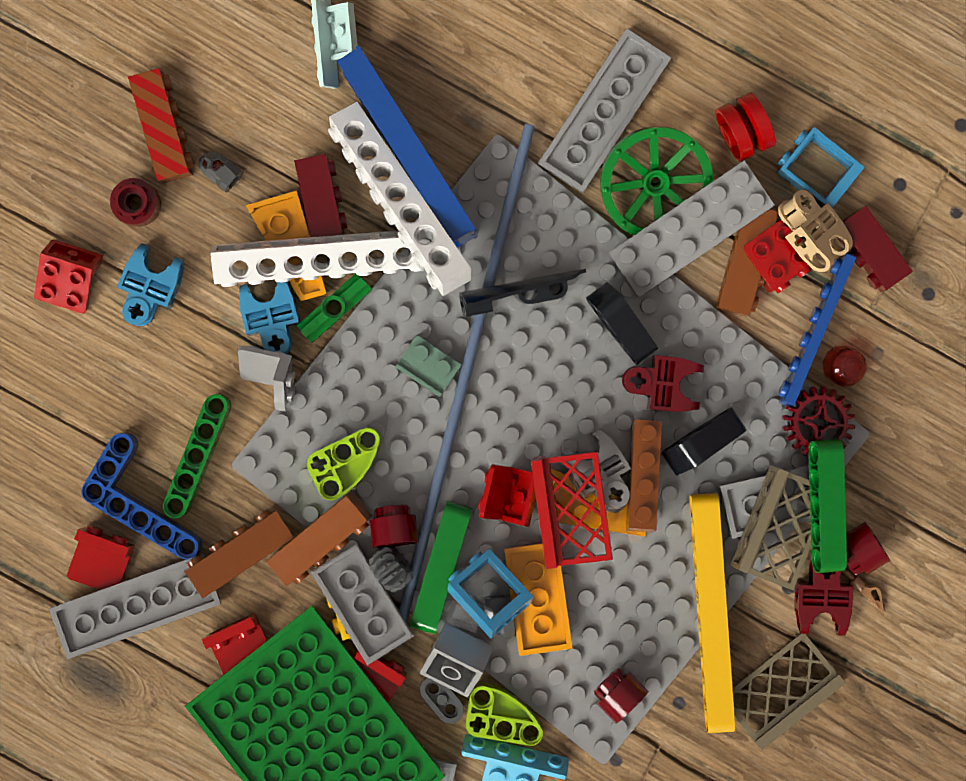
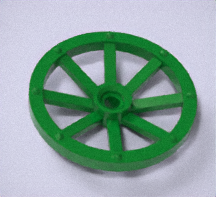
[600,126,714,235]

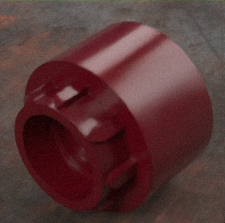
[110,178,161,227]
[370,505,419,548]
[846,522,891,575]
[594,669,649,724]

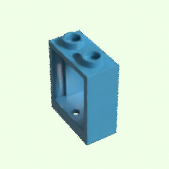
[776,127,865,208]
[447,549,534,638]

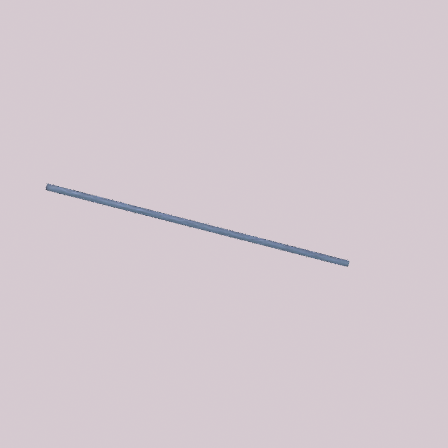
[398,124,535,647]

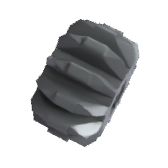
[369,545,413,593]

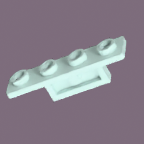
[311,0,358,89]

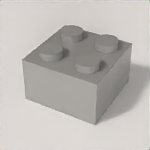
[419,623,494,697]

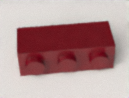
[294,154,348,237]
[837,206,913,292]

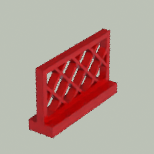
[531,451,613,569]

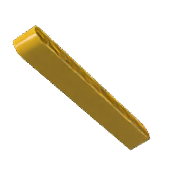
[690,492,735,733]

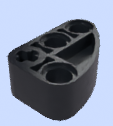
[585,282,658,365]
[661,407,747,475]

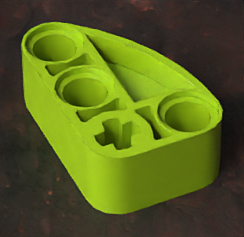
[306,427,381,501]
[466,682,543,746]

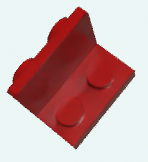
[34,239,103,314]
[201,613,268,675]

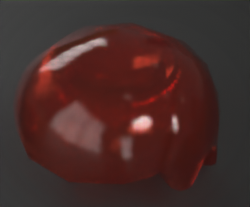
[822,345,867,387]

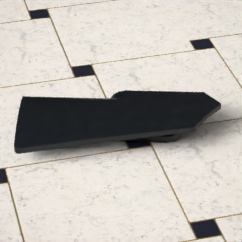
[459,269,586,317]

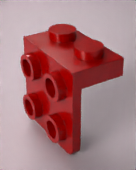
[743,219,812,294]
[478,464,536,527]
[67,525,135,590]
[354,651,407,702]

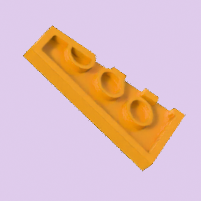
[245,191,327,302]
[551,468,646,537]

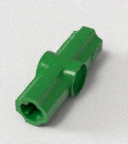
[297,274,372,343]

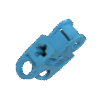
[117,243,184,326]
[239,282,301,354]

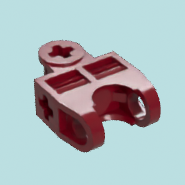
[622,355,704,412]
[794,560,853,636]

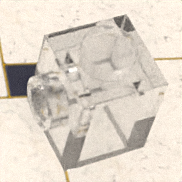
[442,593,485,633]

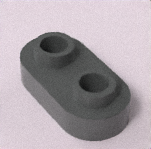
[420,677,464,724]

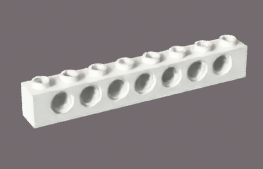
[328,102,471,296]
[210,230,430,287]

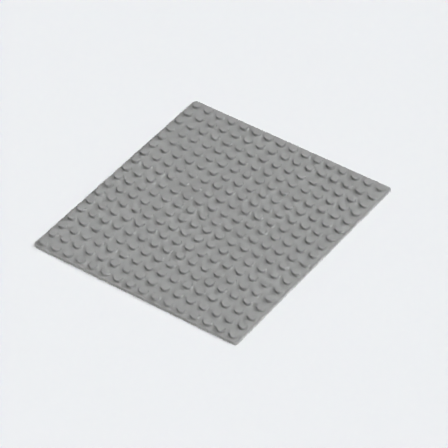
[232,135,869,764]

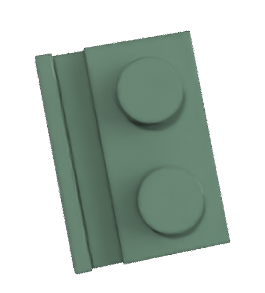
[395,335,461,397]

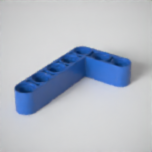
[81,433,202,559]

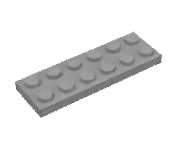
[538,29,671,194]
[609,160,775,297]
[49,553,221,659]

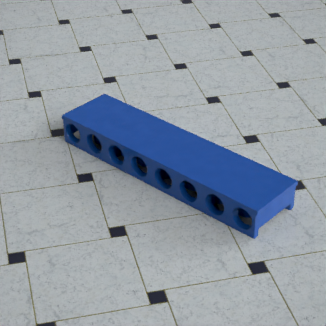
[337,45,478,248]

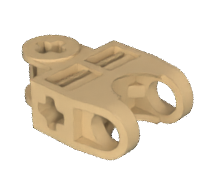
[778,190,853,272]

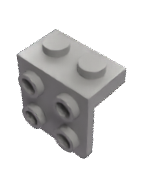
[238,346,296,411]

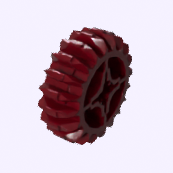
[782,386,856,456]

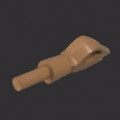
[841,568,885,614]

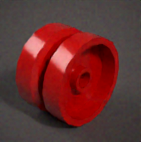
[715,92,776,162]

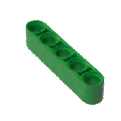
[163,394,232,518]
[808,439,847,573]
[410,501,473,634]

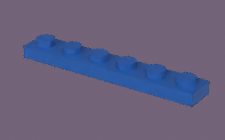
[778,253,856,406]

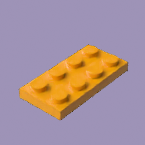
[504,543,573,656]

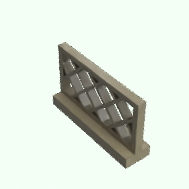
[730,465,811,590]
[733,634,846,750]

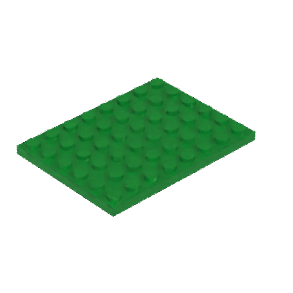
[185,605,445,781]

